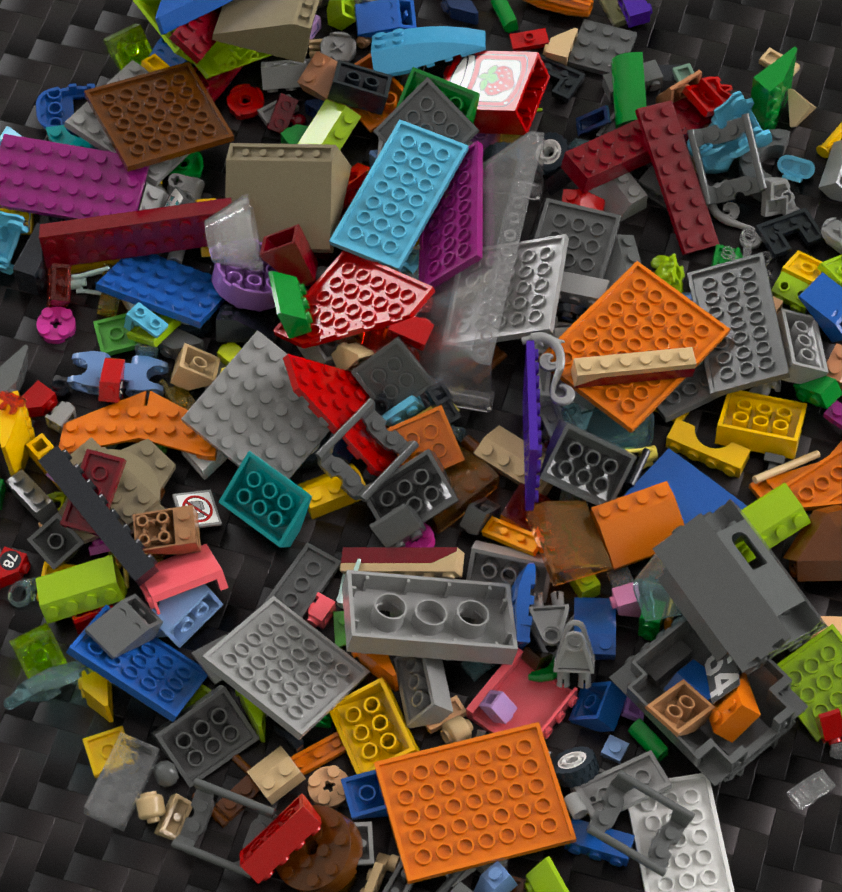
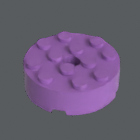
[212,240,278,312]

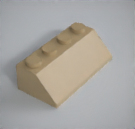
[474,425,553,500]

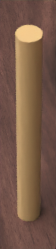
[752,450,820,484]

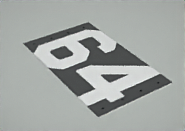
[703,652,740,704]

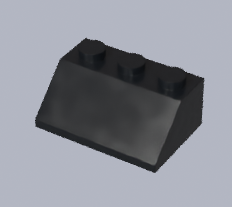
[327,59,392,115]

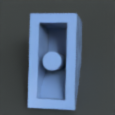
[473,861,518,892]

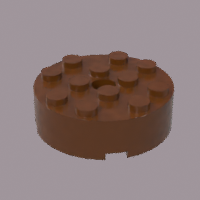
[276,805,363,892]

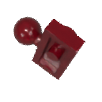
[266,93,307,134]

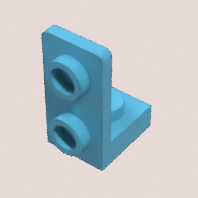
[124,302,168,338]

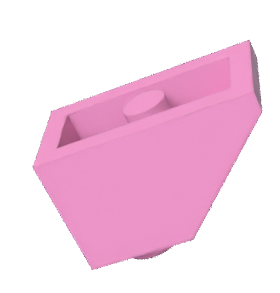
[609,581,643,617]

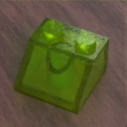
[103,23,152,71]
[9,623,68,684]

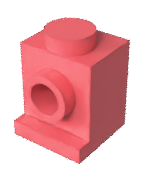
[307,592,336,629]

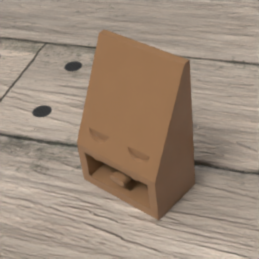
[133,505,201,555]

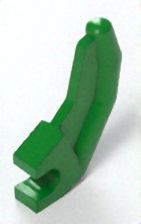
[528,656,557,682]

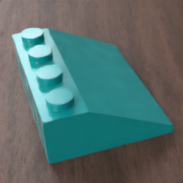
[219,451,312,548]

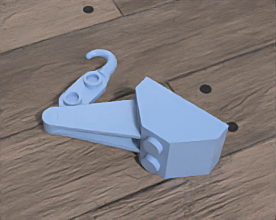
[152,584,224,648]

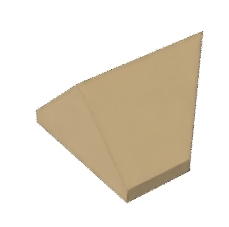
[788,89,816,128]

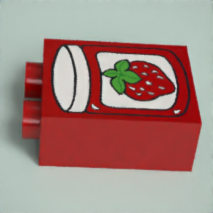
[444,51,550,135]

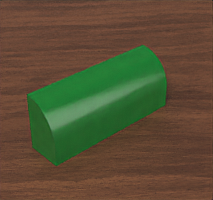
[611,52,646,129]

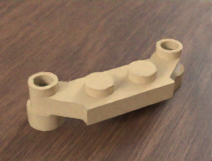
[360,852,401,892]

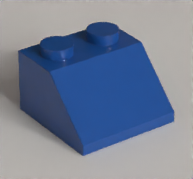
[664,659,712,704]
[569,681,627,732]

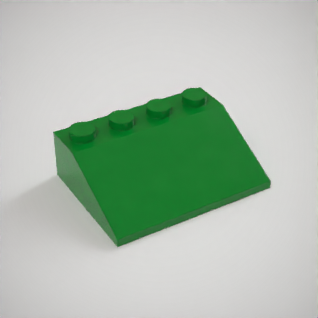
[751,47,797,131]
[396,67,480,145]

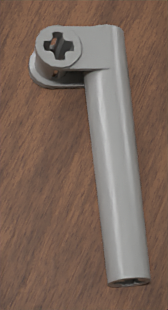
[167,173,205,264]

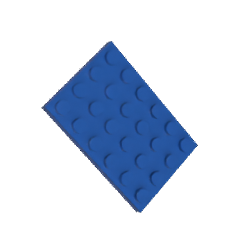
[96,254,226,328]
[66,605,208,722]

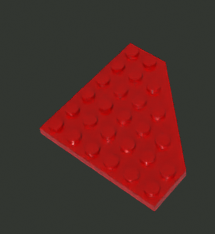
[273,250,435,349]
[283,354,401,476]

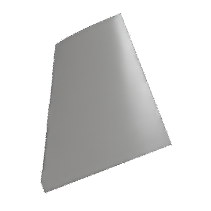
[761,177,800,217]

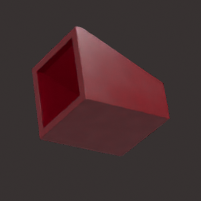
[260,224,318,286]

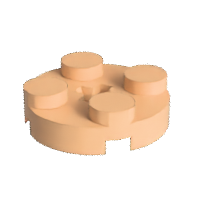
[308,765,348,809]

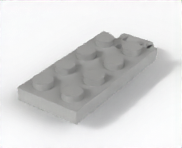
[564,750,672,820]

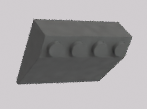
[539,419,637,505]
[366,449,459,523]
[151,685,260,787]

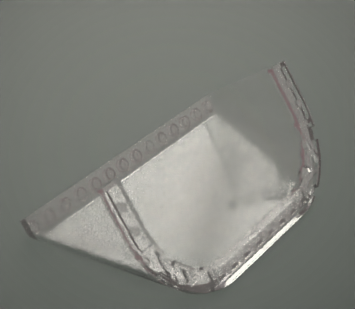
[390,131,544,413]

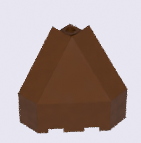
[783,505,842,581]

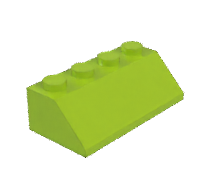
[297,99,361,150]
[735,482,811,563]
[35,554,128,624]
[524,856,569,892]

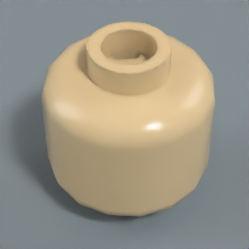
[440,716,473,744]
[136,791,166,824]

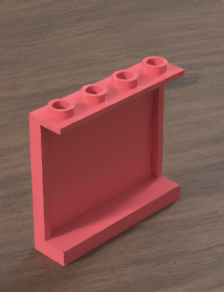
[140,544,229,615]
[466,648,578,739]

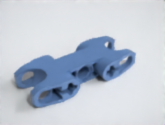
[67,351,169,399]

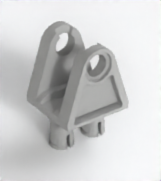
[529,591,569,659]
[553,620,595,689]

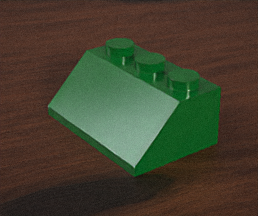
[268,271,313,339]

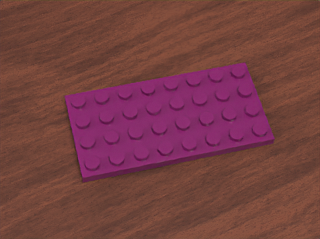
[0,134,150,220]
[418,141,483,288]

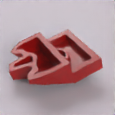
[682,76,733,117]

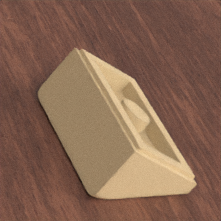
[154,793,193,840]

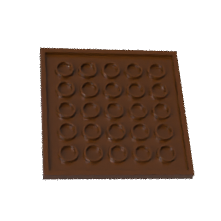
[84,62,234,172]

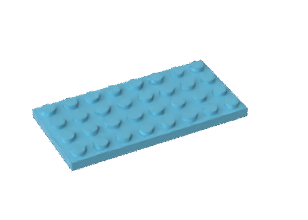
[329,119,469,272]

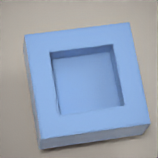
[601,735,629,764]

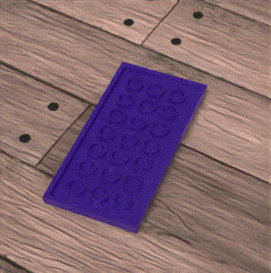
[522,340,542,511]

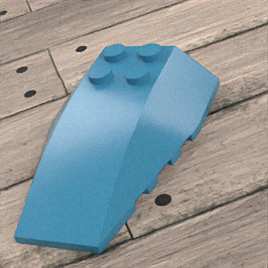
[371,26,486,77]

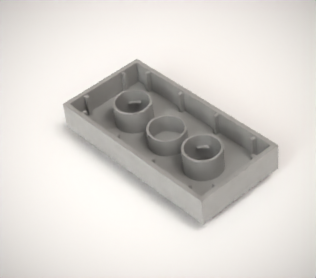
[342,570,518,665]

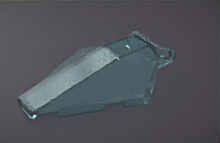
[4,660,94,710]

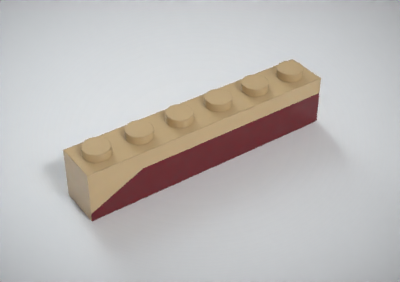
[571,347,697,388]
[340,547,465,579]

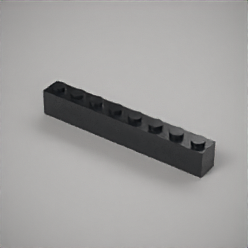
[38,446,159,587]

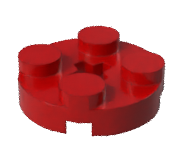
[227,84,264,120]

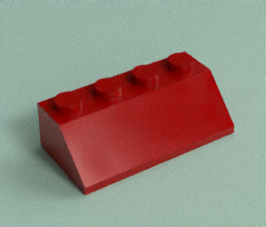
[240,794,321,884]

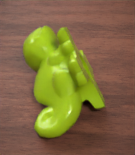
[651,253,685,293]

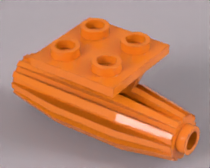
[523,0,594,17]

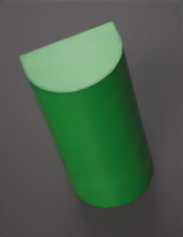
[491,0,518,33]
[628,718,669,762]

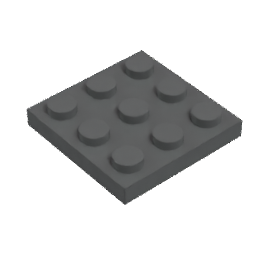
[568,19,637,75]
[351,336,435,407]

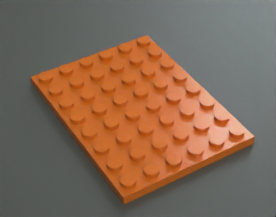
[537,261,730,433]
[374,722,577,884]

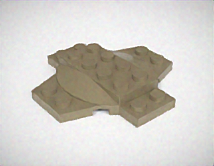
[58,437,176,544]

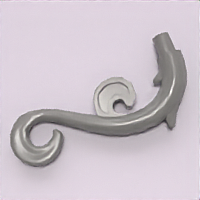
[707,179,762,250]
[521,332,575,406]

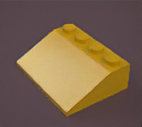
[715,390,807,459]
[0,391,35,477]
[329,677,419,774]

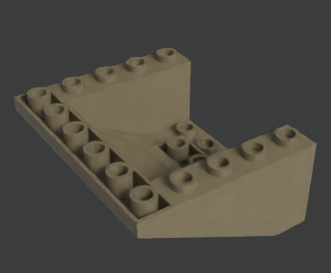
[212,0,322,63]
[225,143,352,253]

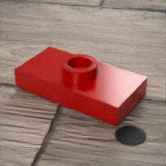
[509,28,549,52]

